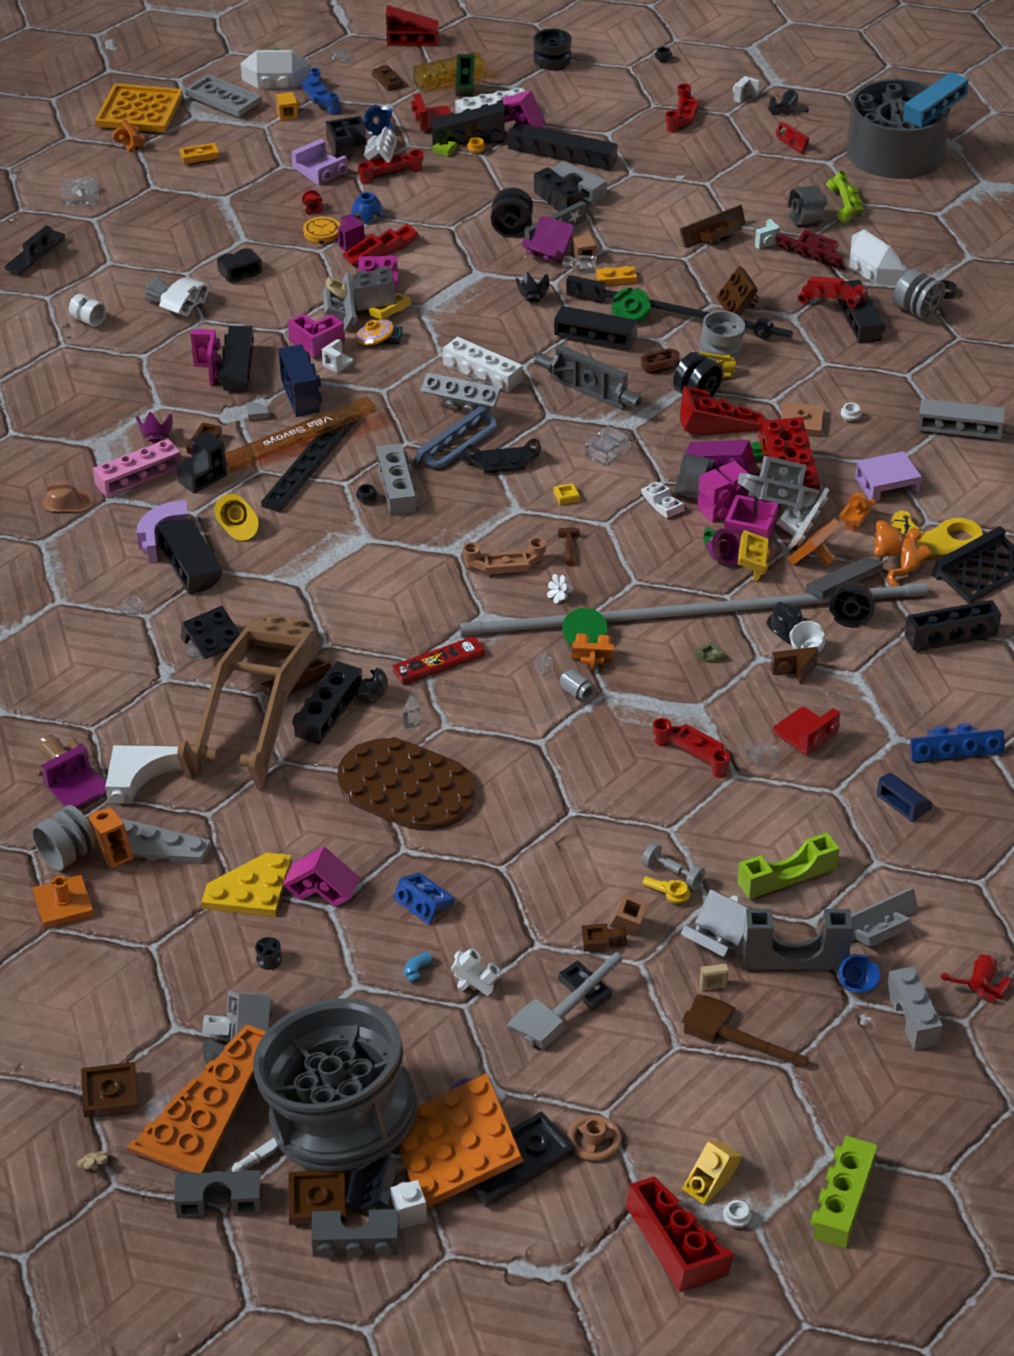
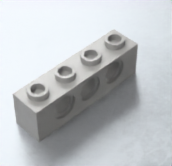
[376,443,419,516]

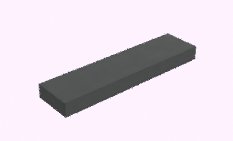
[806,556,883,599]

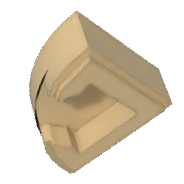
[325,277,347,299]

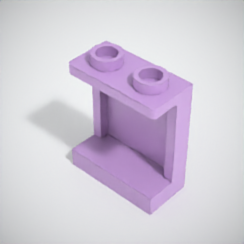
[291,139,348,185]
[855,451,922,502]

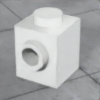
[391,1180,427,1229]

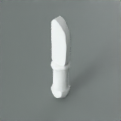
[232,1138,279,1171]

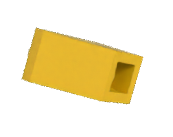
[682,1141,743,1205]

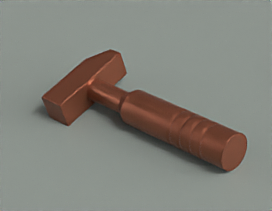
[558,527,580,566]

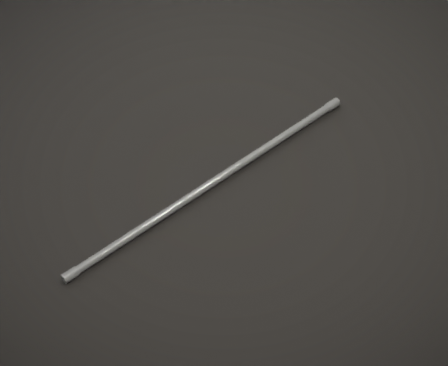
[460,582,928,637]

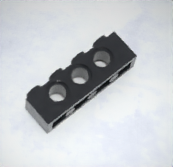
[905,600,1001,650]
[292,661,362,745]

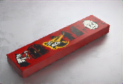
[393,636,485,685]

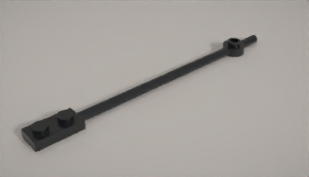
[566,275,794,339]

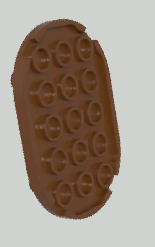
[337,737,475,831]

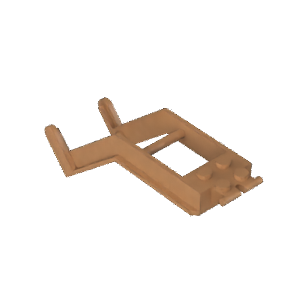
[177,613,317,790]

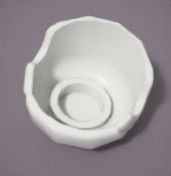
[790,621,825,653]

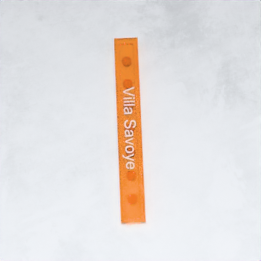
[225,396,377,472]

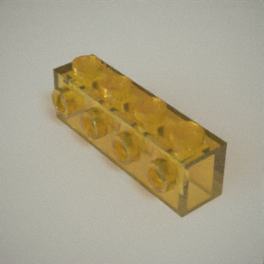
[413,52,486,92]

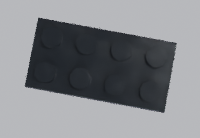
[468,1111,575,1208]

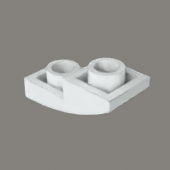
[641,482,685,518]

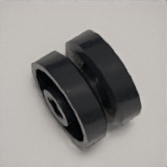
[533,28,572,69]
[490,188,533,237]
[673,351,724,398]

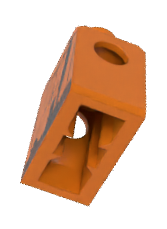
[88,808,133,868]

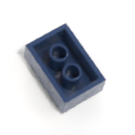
[278,344,322,417]

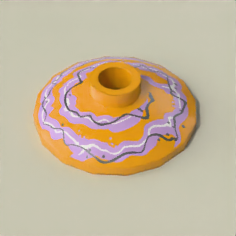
[356,319,394,346]

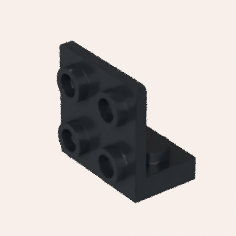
[180,606,240,659]

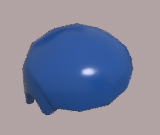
[838,954,880,994]

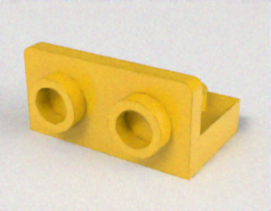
[738,530,770,582]

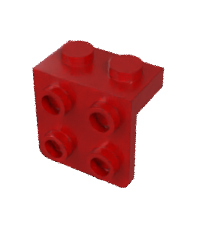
[410,93,451,131]
[773,707,841,756]

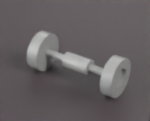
[642,842,706,891]

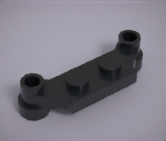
[461,438,541,473]

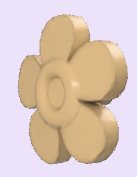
[77,1151,108,1170]

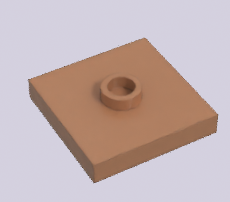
[781,402,824,436]

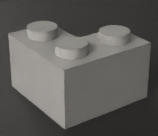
[226,990,274,1041]

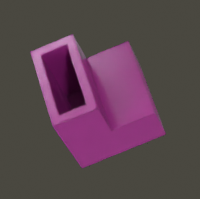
[338,214,365,252]

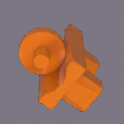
[112,120,145,152]
[839,493,876,532]
[571,634,614,671]

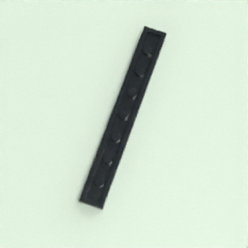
[261,406,360,513]

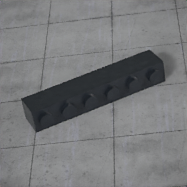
[508,122,618,170]

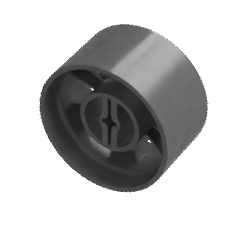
[846,79,950,179]

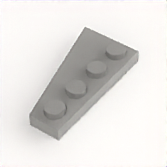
[100,818,211,864]

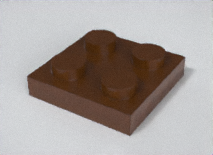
[81,1062,139,1118]
[288,1170,346,1225]

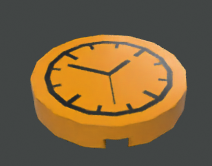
[303,217,340,243]

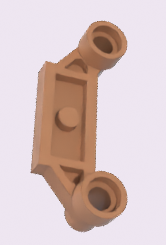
[463,537,546,575]

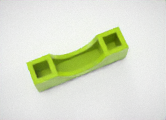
[737,832,840,900]

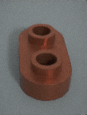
[641,348,680,372]

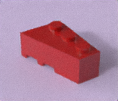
[386,5,439,46]

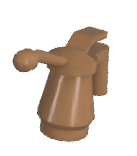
[36,734,79,777]

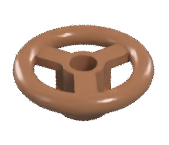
[567,1115,622,1161]

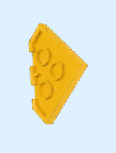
[201,852,291,917]

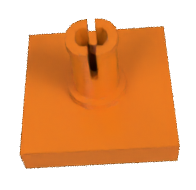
[788,518,840,566]
[32,875,94,930]

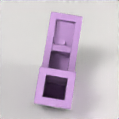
[137,500,188,563]

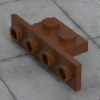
[679,205,746,247]

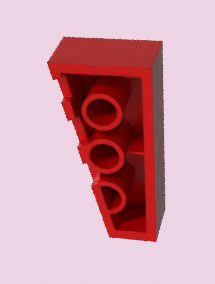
[625,1176,734,1292]

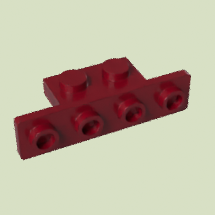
[775,230,847,270]

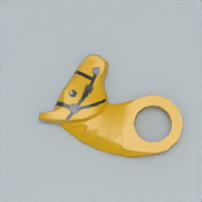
[891,510,983,559]

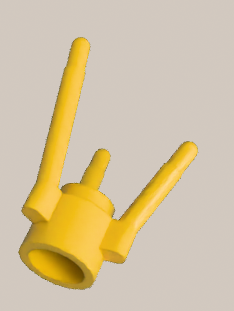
[692,351,736,378]

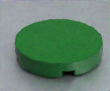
[611,288,651,323]
[562,608,607,647]

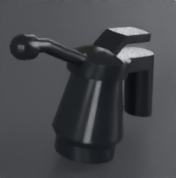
[768,90,809,115]

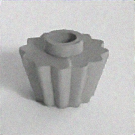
[145,276,169,303]

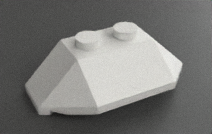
[241,50,311,89]
[849,230,908,286]

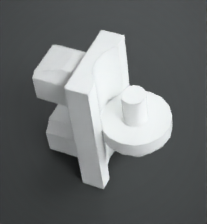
[451,948,500,996]

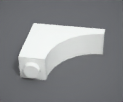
[105,745,183,804]

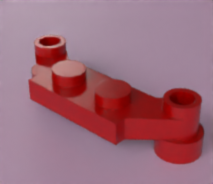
[665,83,699,133]
[358,149,424,184]
[797,276,868,307]
[652,718,730,778]

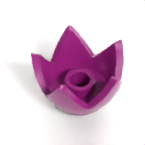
[136,412,173,443]

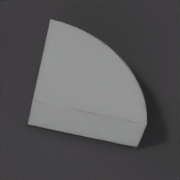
[247,402,269,420]

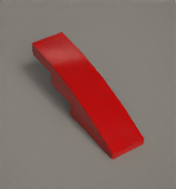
[342,223,419,266]

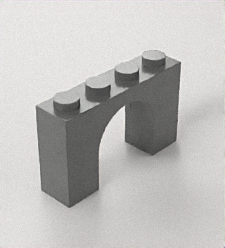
[742,909,853,970]

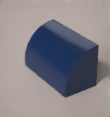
[877,773,932,822]

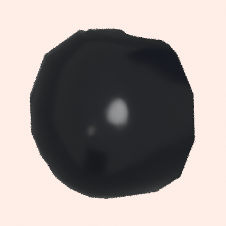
[356,667,388,702]

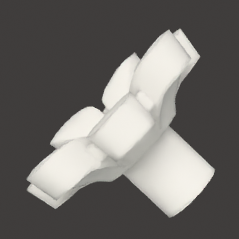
[547,574,572,604]

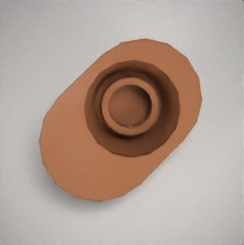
[42,481,94,512]

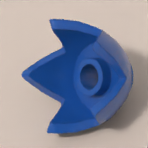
[363,104,394,136]
[351,192,384,225]

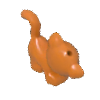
[874,520,931,587]

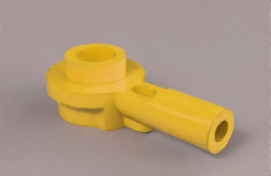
[642,876,691,904]

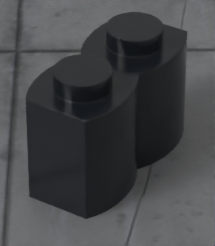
[217,248,263,282]

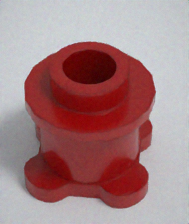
[302,190,323,214]

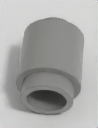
[560,669,594,701]

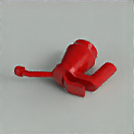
[940,954,1014,1004]

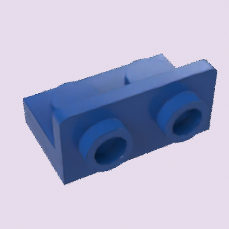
[393,872,455,924]

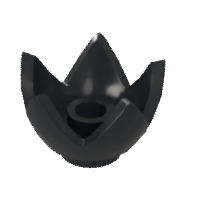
[515,272,550,302]

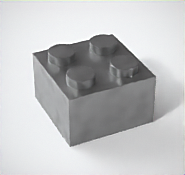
[353,267,396,311]

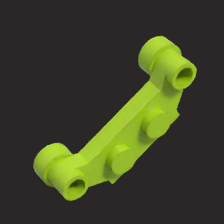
[826,170,864,224]

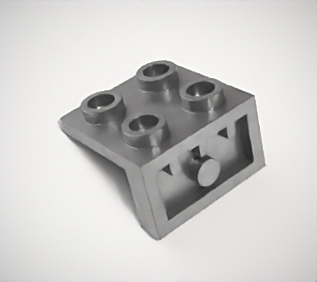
[680,890,749,958]

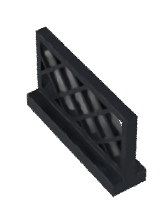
[931,526,1014,604]

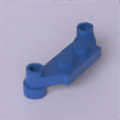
[302,68,341,115]

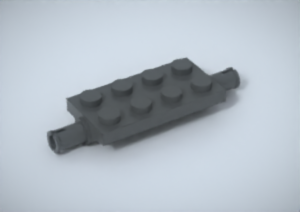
[534,344,642,410]

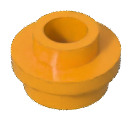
[467,137,486,154]

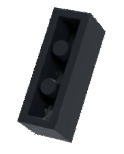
[534,168,582,212]

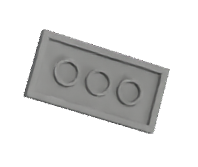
[185,74,262,117]

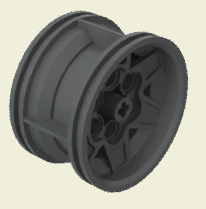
[253,998,417,1171]

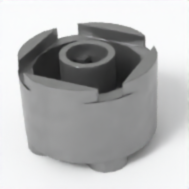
[787,186,827,225]
[674,453,714,500]

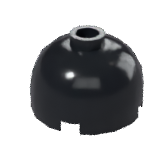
[829,581,875,628]

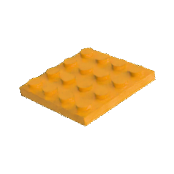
[95,83,183,133]

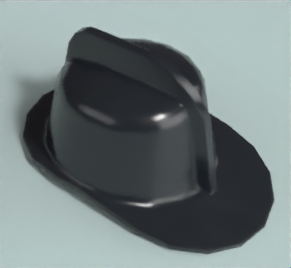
[766,602,806,645]

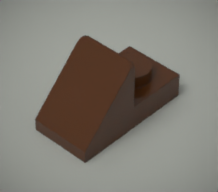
[770,647,818,684]

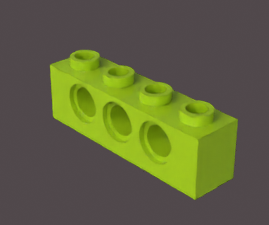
[810,1135,878,1249]

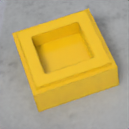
[553,483,580,506]

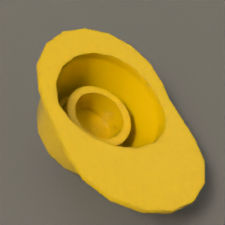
[214,493,259,541]

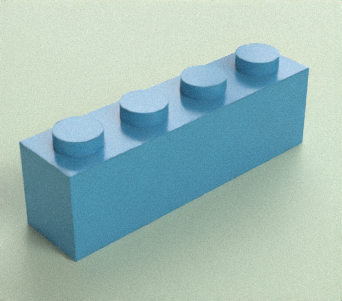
[904,72,969,127]

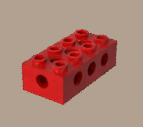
[758,417,821,504]

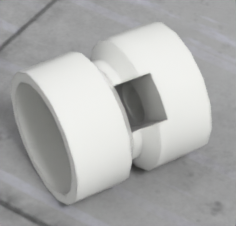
[68,293,106,327]

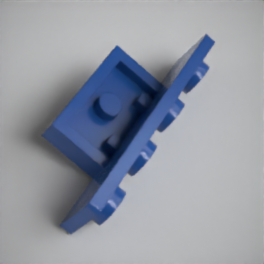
[910,723,1005,762]

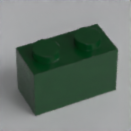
[455,54,475,96]

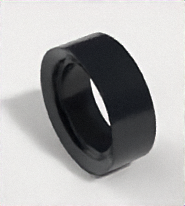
[941,280,957,299]

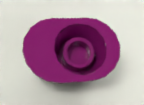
[705,529,742,567]

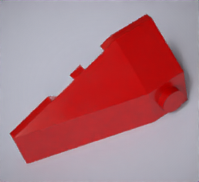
[679,386,766,435]

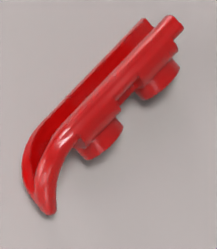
[775,122,809,154]

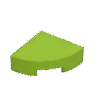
[432,142,457,157]

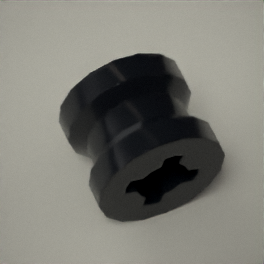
[255,937,282,970]

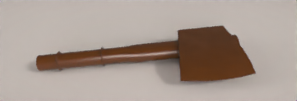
[682,994,810,1068]

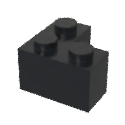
[326,116,366,159]
[176,431,227,494]

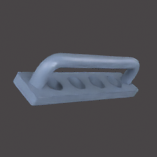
[414,405,497,469]

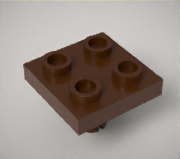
[716,266,759,316]

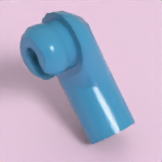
[403,951,433,982]

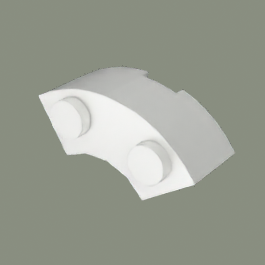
[159,277,211,317]

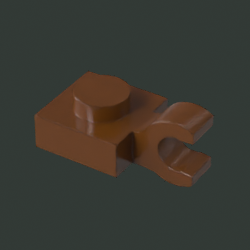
[582,923,627,952]

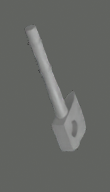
[506,952,623,1050]

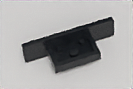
[5,225,65,275]

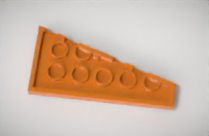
[126,1024,267,1173]

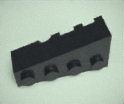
[431,100,505,146]

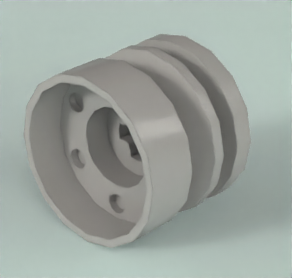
[893,268,945,320]
[699,310,745,362]
[31,805,97,871]

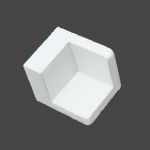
[322,339,353,373]

